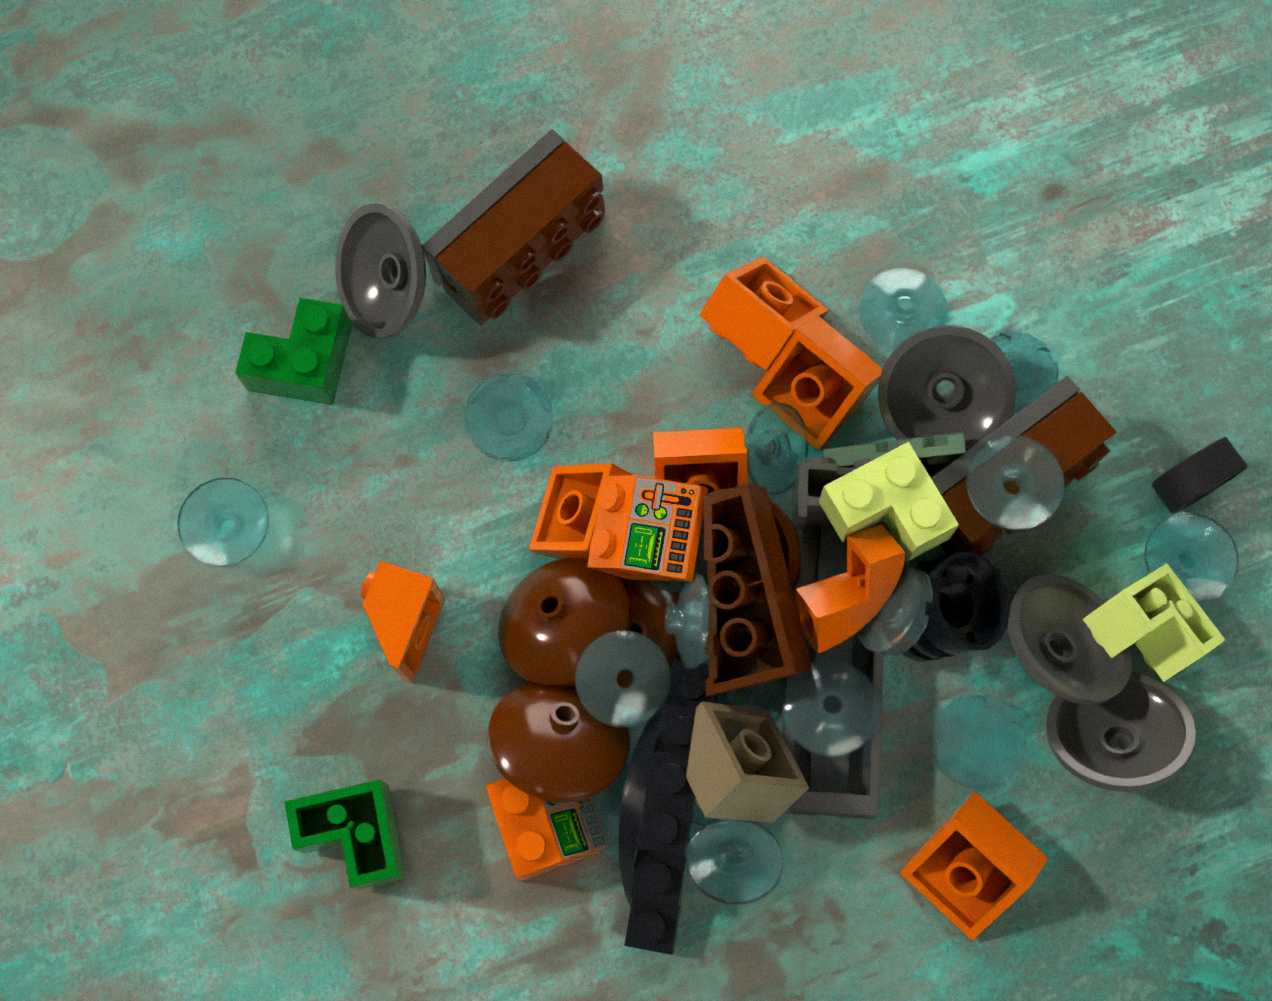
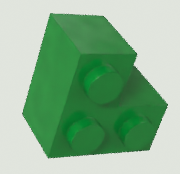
[235,297,352,405]
[284,779,407,890]

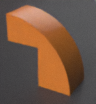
[796,524,905,653]

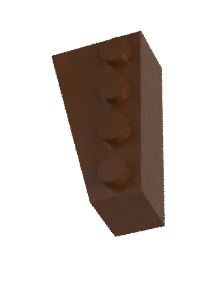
[704,483,813,696]

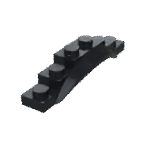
[619,658,717,955]

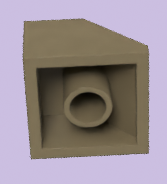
[686,701,809,823]

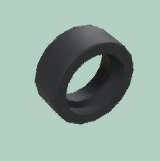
[1152,437,1247,514]

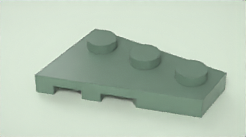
[823,432,966,468]

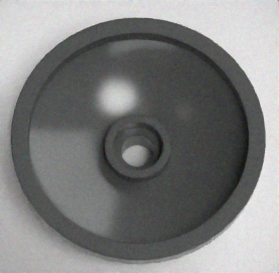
[335,203,426,338]
[878,325,1017,460]
[1007,574,1132,705]
[1046,672,1196,792]

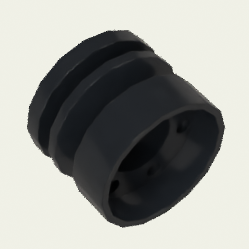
[881,551,1010,662]

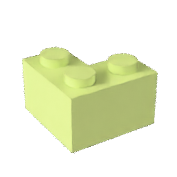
[819,442,959,561]
[1083,563,1225,682]

